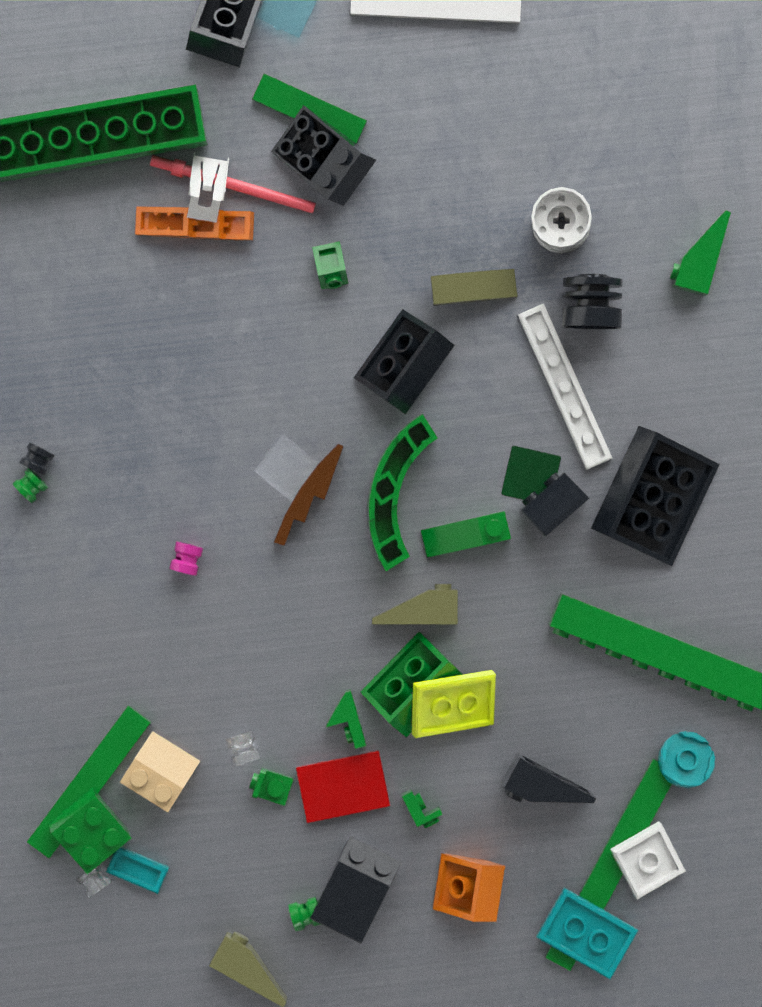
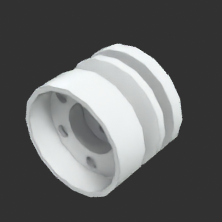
[531,187,592,254]

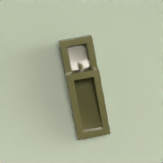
[430,269,517,306]

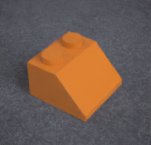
[433,853,505,922]

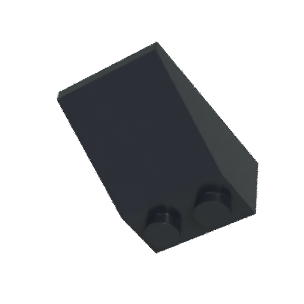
[186,0,262,68]
[501,752,596,803]
[310,836,402,944]

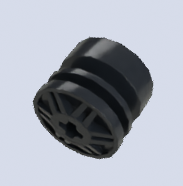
[562,274,623,329]

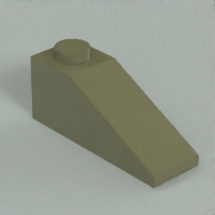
[372,584,458,624]
[209,931,287,1007]

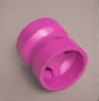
[169,541,204,576]

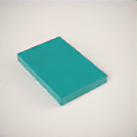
[536,887,638,979]

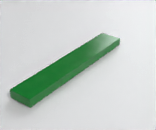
[27,705,151,859]

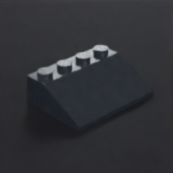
[591,426,720,566]

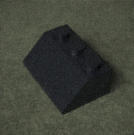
[353,309,455,414]

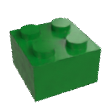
[49,787,132,875]

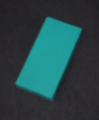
[106,847,169,894]

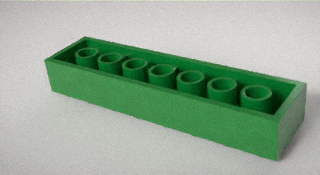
[0,84,208,182]

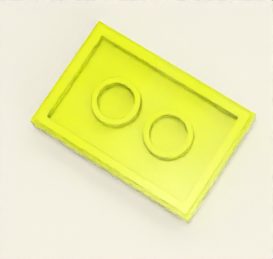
[412,670,496,738]

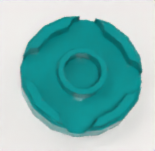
[658,731,715,789]

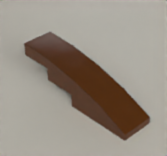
[274,444,343,546]

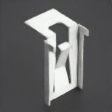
[187,152,229,222]

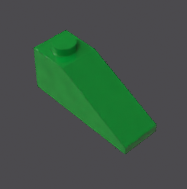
[669,211,731,296]
[421,511,511,558]

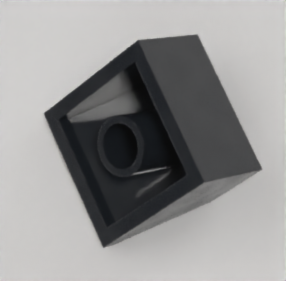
[521,472,590,536]

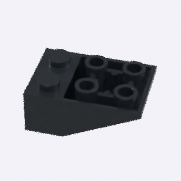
[271,105,376,206]

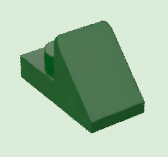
[325,689,366,749]

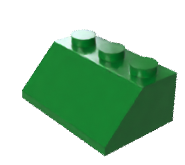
[361,632,463,738]

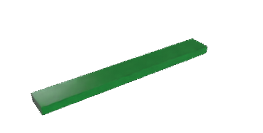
[545,758,672,971]

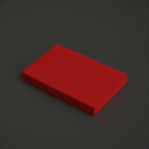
[296,750,390,823]

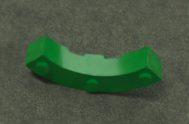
[367,414,438,571]

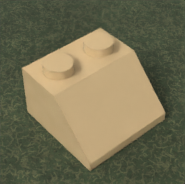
[120,731,200,812]

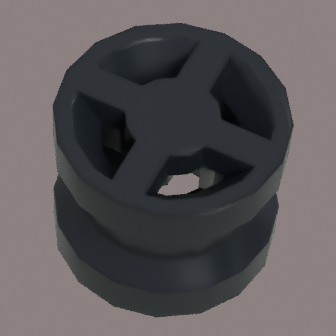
[19,442,55,475]

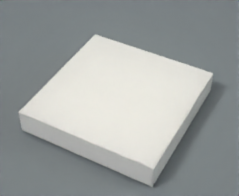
[610,821,686,900]

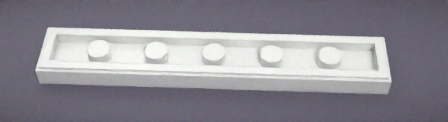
[350,0,521,24]
[517,303,613,470]

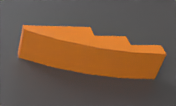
[135,206,254,241]

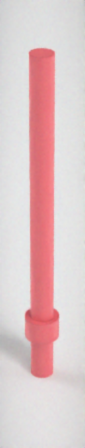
[150,155,316,214]

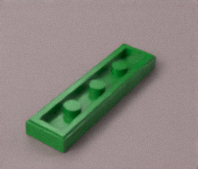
[252,74,367,144]

